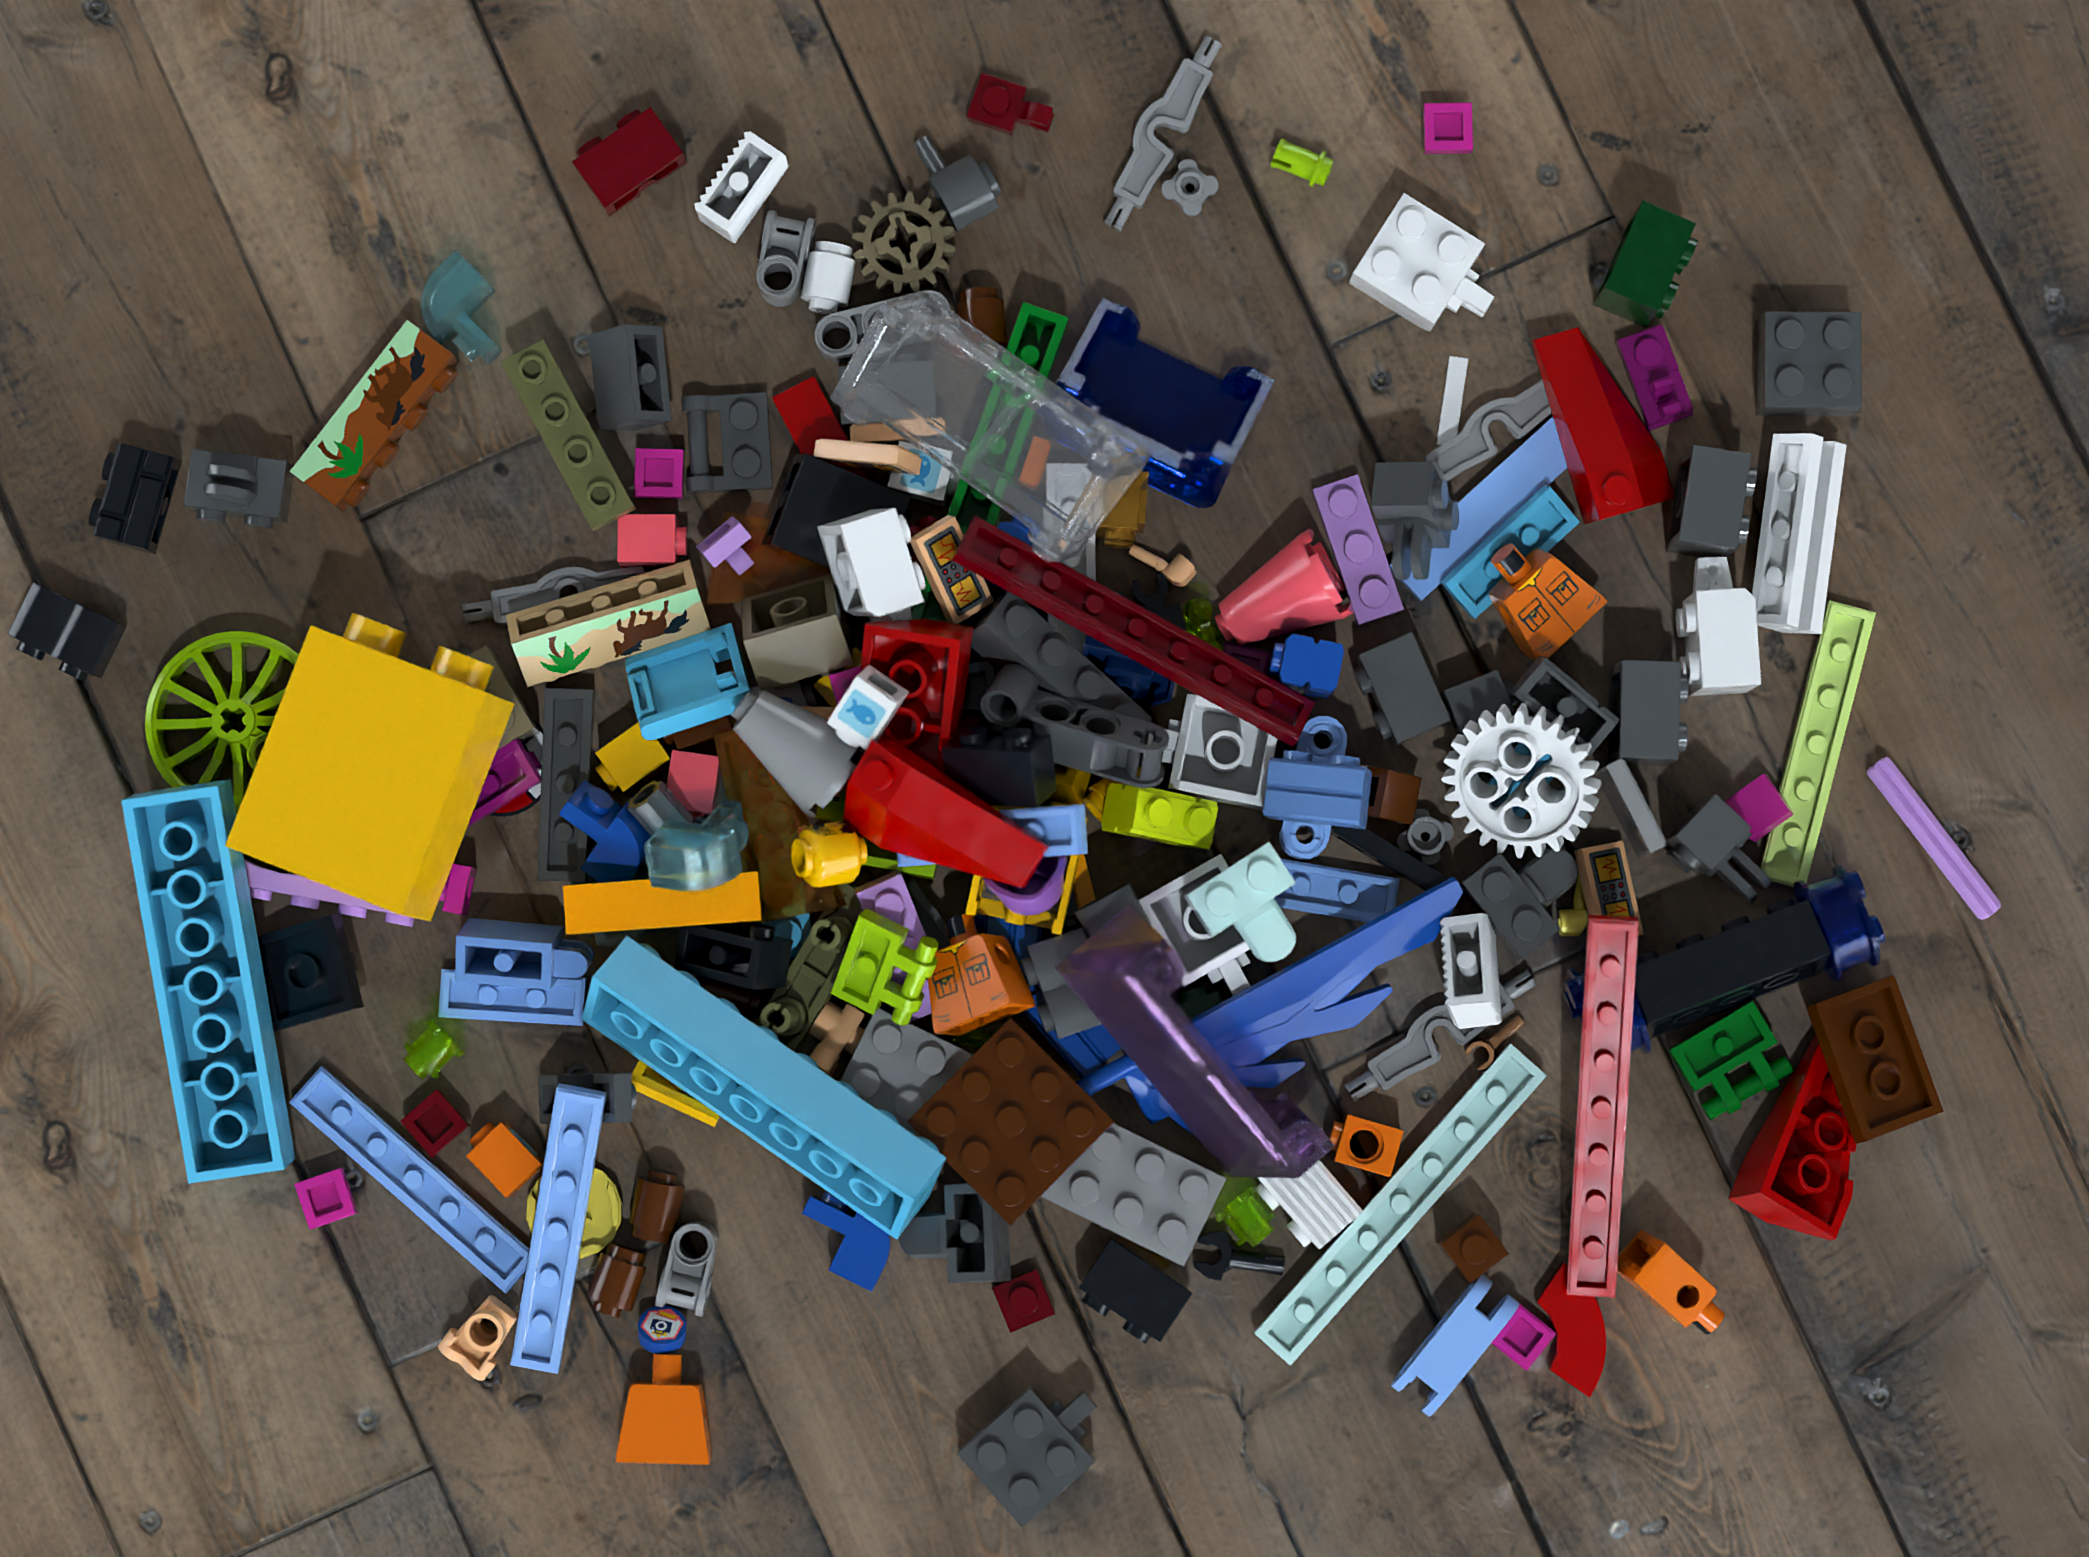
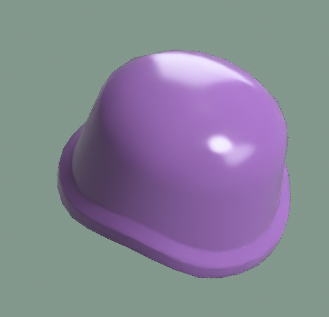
[983,855,1066,916]

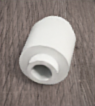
[801,241,856,314]

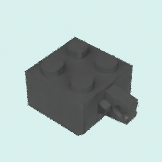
[957,1385,1097,1527]

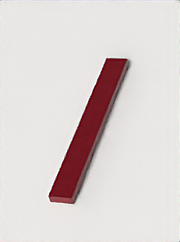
[952,515,1315,747]

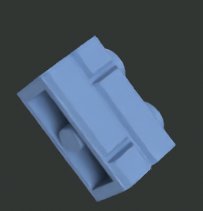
[1263,750,1372,829]

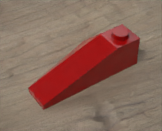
[1531,327,1675,524]
[843,739,1049,888]

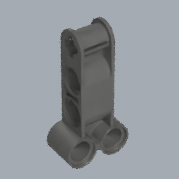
[981,664,1170,788]

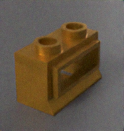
[1095,468,1149,548]

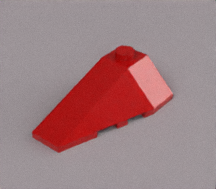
[860,619,973,774]
[1728,1035,1856,1241]

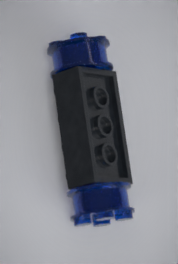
[1563,865,1886,1054]

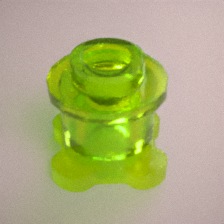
[403,1018,466,1080]
[1214,1185,1276,1247]

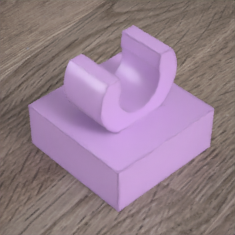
[696,516,754,576]

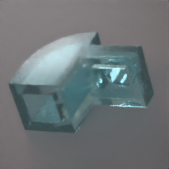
[421,250,502,365]
[644,800,749,891]

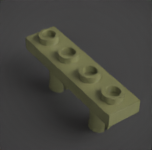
[500,339,636,532]
[755,883,862,1053]

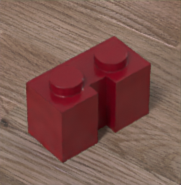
[572,107,687,217]

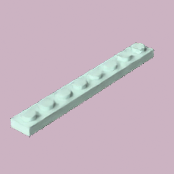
[1253,1043,1547,1366]

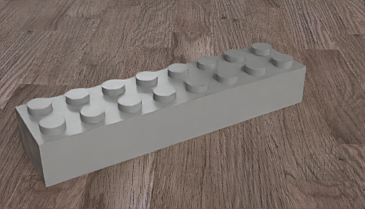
[840,1009,1226,1267]

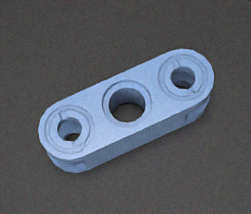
[1279,716,1347,860]
[1391,1274,1519,1417]

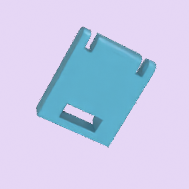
[625,623,753,740]

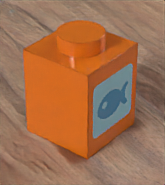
[466,1122,544,1198]

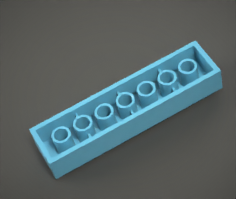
[121,779,296,1184]
[582,936,946,1240]

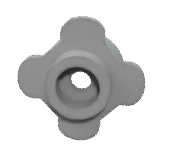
[1161,159,1218,216]
[1397,808,1454,865]

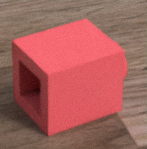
[617,514,688,568]
[667,750,723,818]

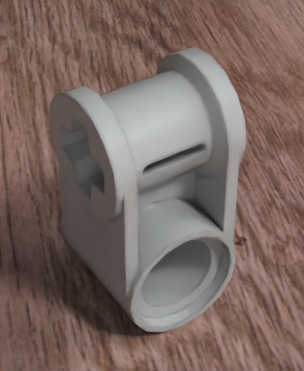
[756,210,816,307]
[655,1220,719,1317]

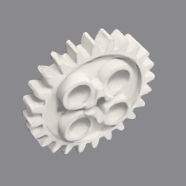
[1442,703,1602,858]

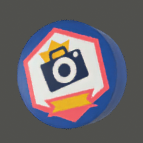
[638,1306,687,1354]

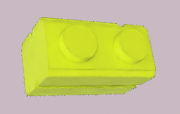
[1101,783,1218,849]

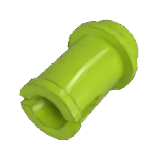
[1270,138,1334,187]

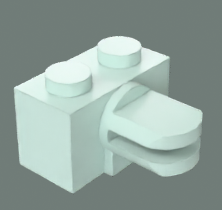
[1185,842,1296,962]

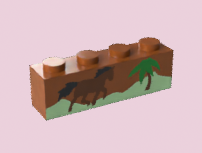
[290,320,459,512]

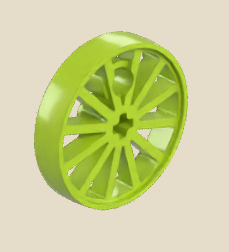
[145,631,299,814]

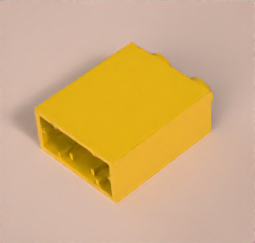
[225,613,515,922]

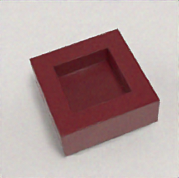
[400,1089,471,1158]
[992,1269,1055,1333]

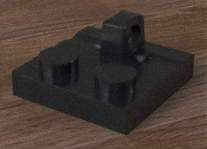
[257,914,364,1032]

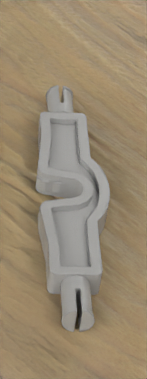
[1103,36,1222,232]
[1423,380,1552,482]
[462,566,646,626]
[1344,968,1537,1102]

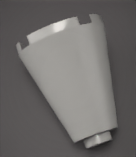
[731,690,866,818]

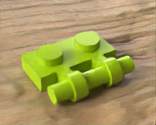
[831,908,939,1026]

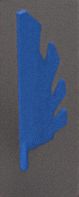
[1076,877,1463,1135]

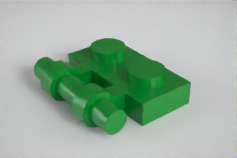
[1668,1001,1793,1121]

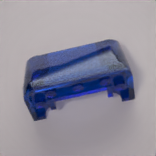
[1043,297,1275,508]

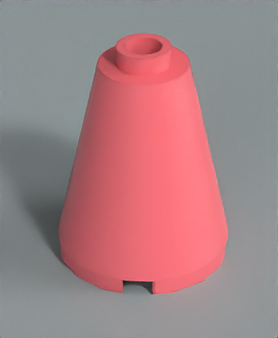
[1215,529,1354,646]

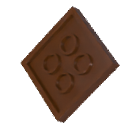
[907,1018,1115,1226]

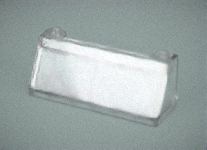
[830,292,1152,563]

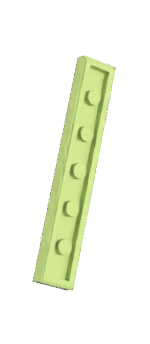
[1759,600,1876,890]

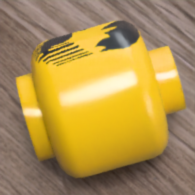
[791,821,867,888]

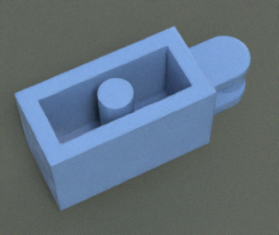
[455,918,594,990]

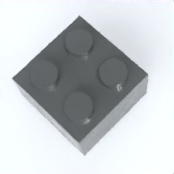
[1756,311,1862,416]
[1666,445,1757,558]
[1608,660,1689,766]

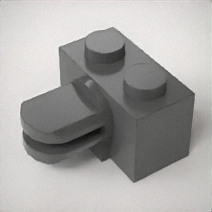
[184,448,294,529]
[1371,461,1459,580]
[1665,794,1772,904]
[1459,848,1578,961]
[899,1184,1011,1283]

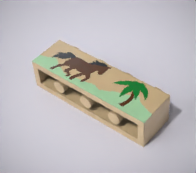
[506,559,711,687]

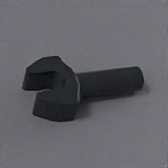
[1193,1231,1285,1281]

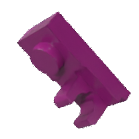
[1615,324,1694,432]
[467,738,543,828]

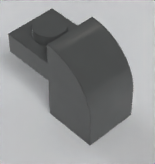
[538,1072,637,1124]

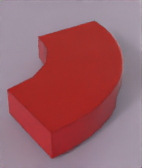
[1535,1262,1606,1398]

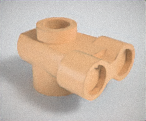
[809,1001,865,1077]
[437,1295,518,1381]

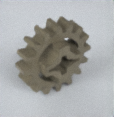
[852,191,956,297]

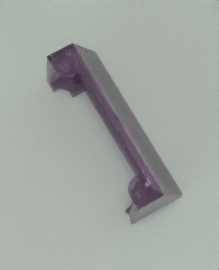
[1055,904,1335,1178]

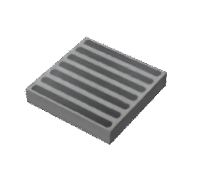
[1595,758,1666,858]

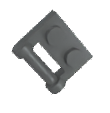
[681,392,773,494]

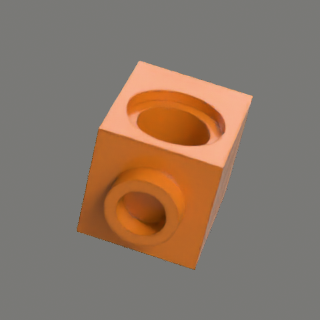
[1326,1114,1404,1177]

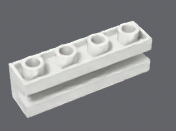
[1752,433,1847,634]

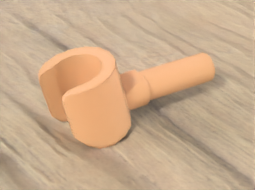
[1129,544,1197,587]

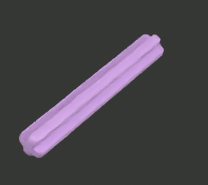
[1867,757,2001,920]

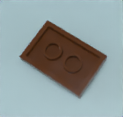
[1806,975,1944,1144]

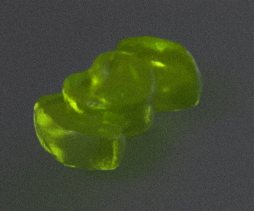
[1183,597,1223,651]

